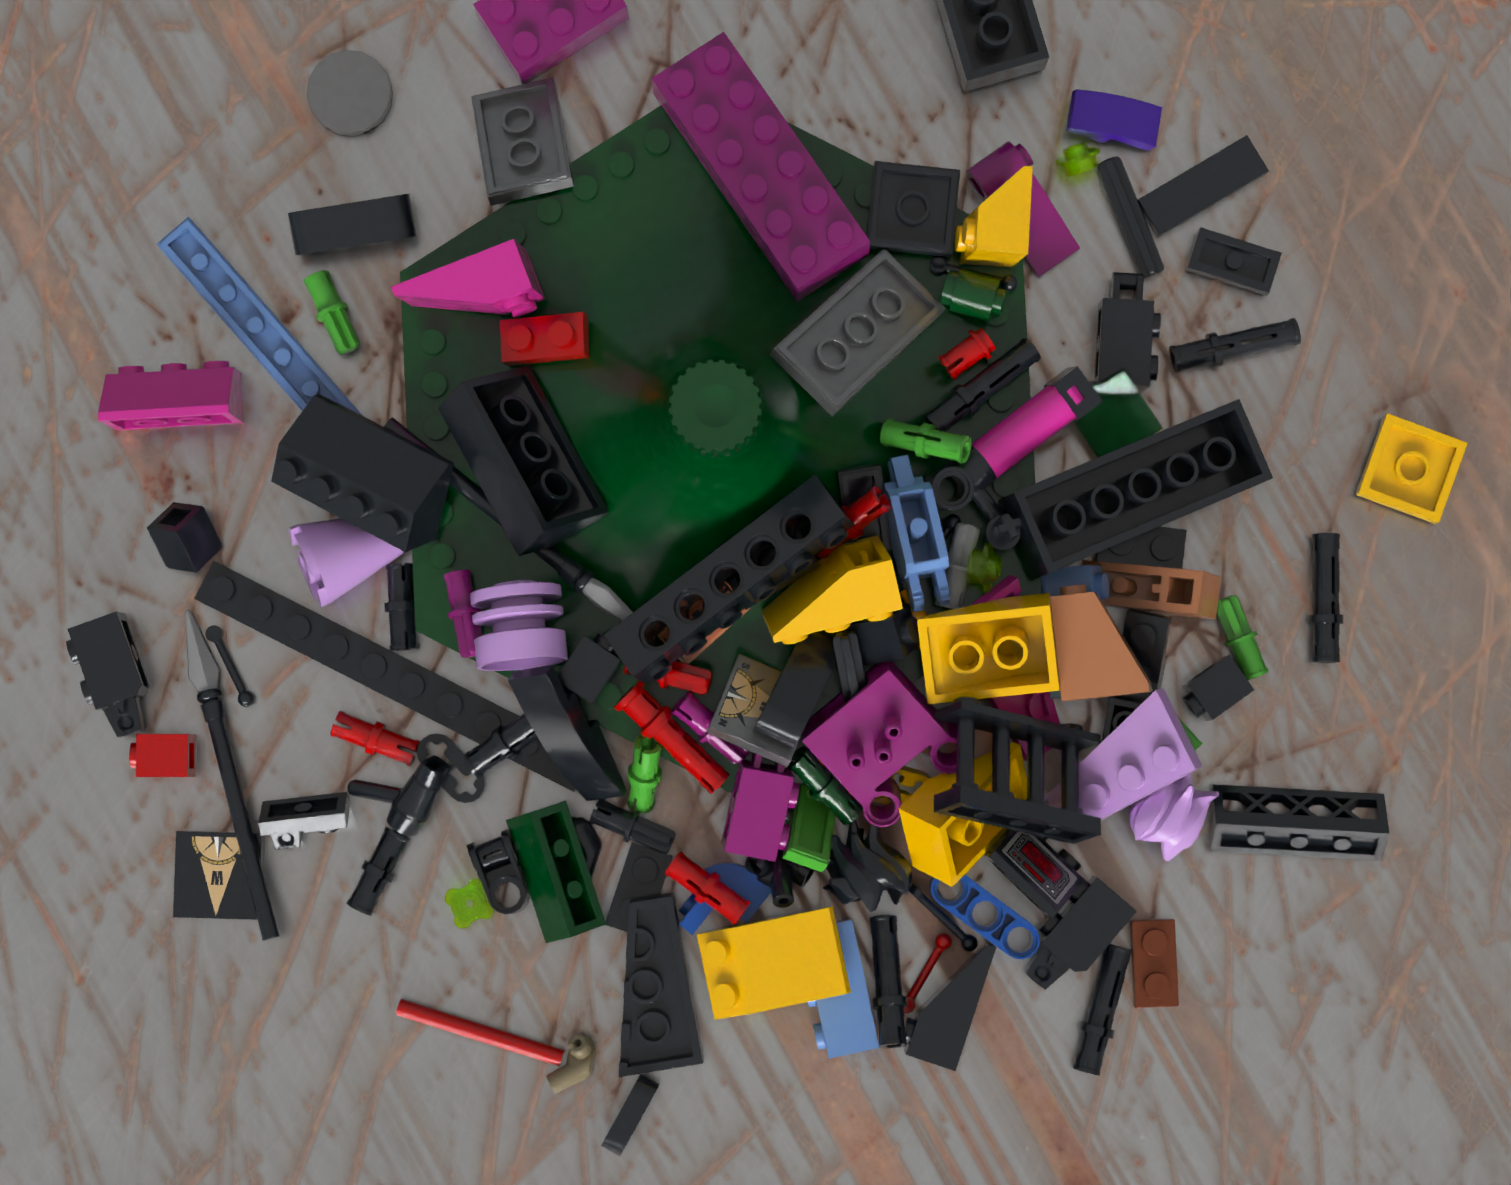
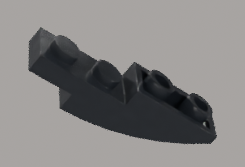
[1102,609,1172,741]

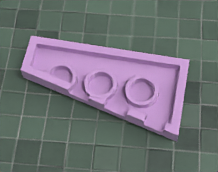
[1044,688,1203,842]

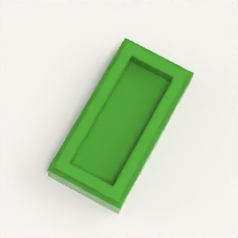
[783,783,836,873]

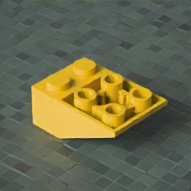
[762,535,903,644]

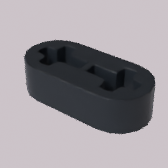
[417,733,487,803]
[601,1074,660,1156]

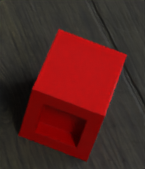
[129,734,196,777]

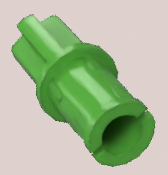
[304,270,359,355]
[1217,595,1269,680]

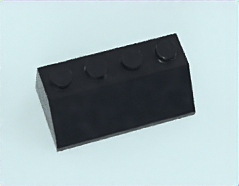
[438,365,609,556]
[271,394,454,552]

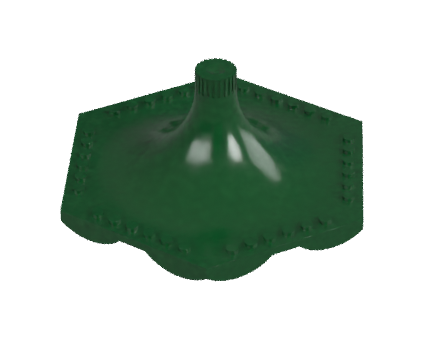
[400,105,1042,793]

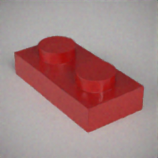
[500,312,589,366]

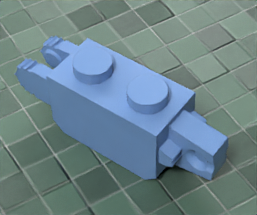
[884,455,951,612]

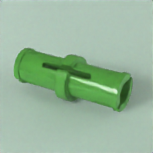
[880,419,971,463]
[627,735,662,814]

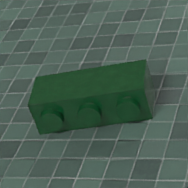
[506,801,606,943]

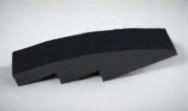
[508,665,627,801]

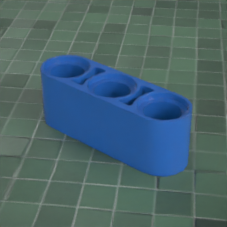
[929,875,1040,959]

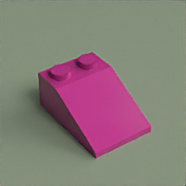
[391,239,545,317]

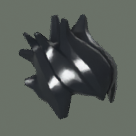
[823,820,912,912]

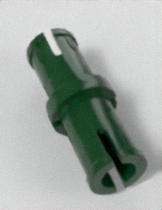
[787,746,863,825]

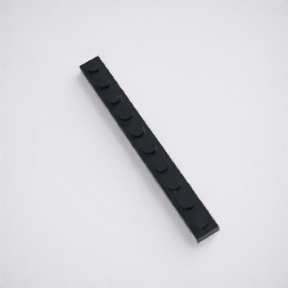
[194,561,576,792]

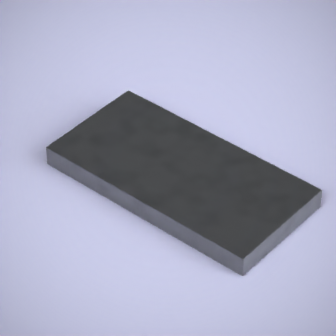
[770,249,946,416]

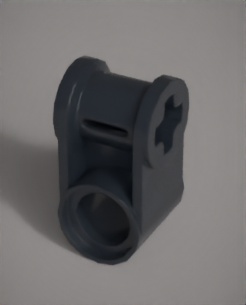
[467,829,530,914]

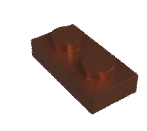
[1130,919,1179,1008]

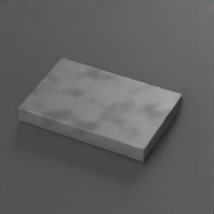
[471,77,574,206]

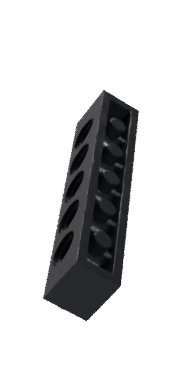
[604,475,855,683]

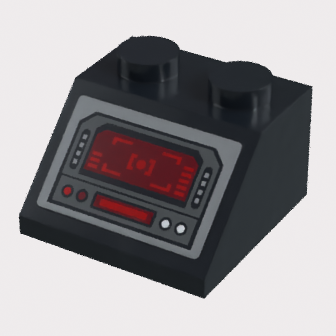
[984,829,1084,918]

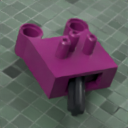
[801,631,957,827]

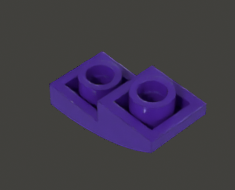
[1066,89,1162,151]

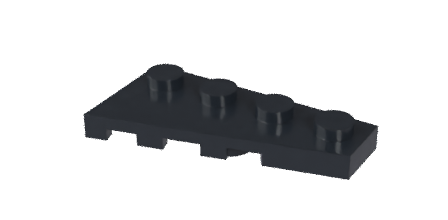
[619,892,704,1077]

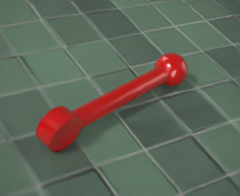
[904,933,952,1014]

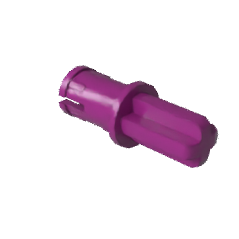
[443,569,482,658]
[671,691,750,764]

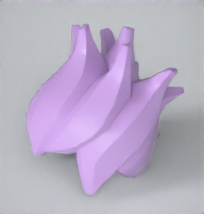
[1129,773,1219,862]

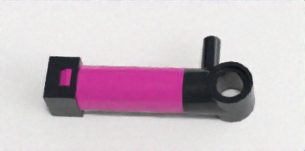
[924,366,1103,522]

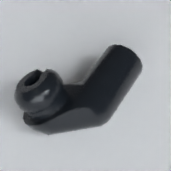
[571,816,602,879]

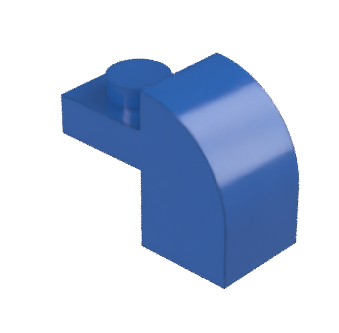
[678,862,771,935]

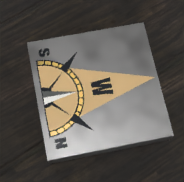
[706,654,800,767]

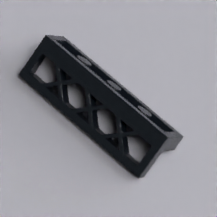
[1209,784,1389,861]

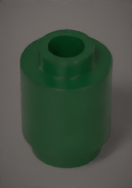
[940,269,1007,321]

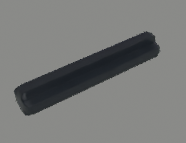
[1097,156,1164,278]

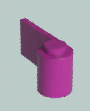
[965,141,1080,277]

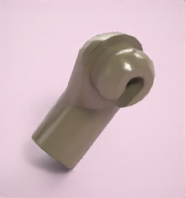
[546,1034,596,1094]

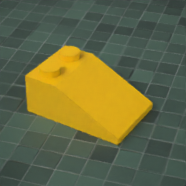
[917,593,1059,704]
[899,742,1027,887]
[696,906,851,1020]

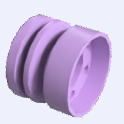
[470,580,568,671]

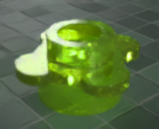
[1056,142,1101,176]
[968,542,1002,593]
[445,879,494,929]

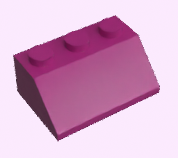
[98,361,244,431]

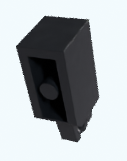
[66,611,150,738]
[1025,876,1137,990]

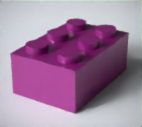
[473,0,629,84]

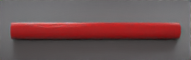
[396,999,565,1067]

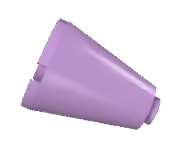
[288,518,405,608]

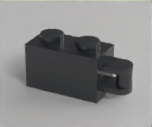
[1094,272,1161,391]

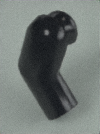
[745,856,794,908]

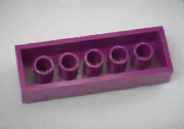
[651,32,870,302]

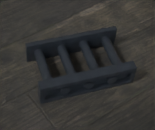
[934,697,1101,844]

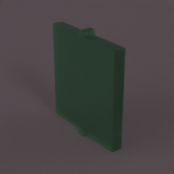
[1073,368,1162,458]

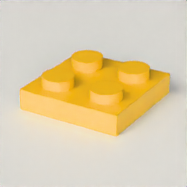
[1355,413,1468,524]

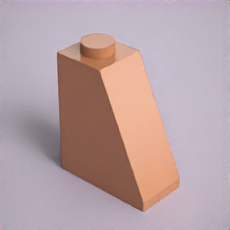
[1050,585,1152,701]

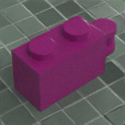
[721,753,799,862]

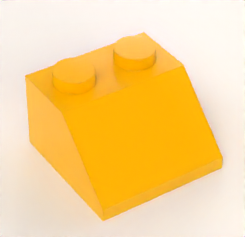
[954,166,1033,268]

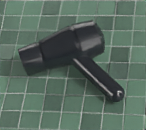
[347,755,449,836]

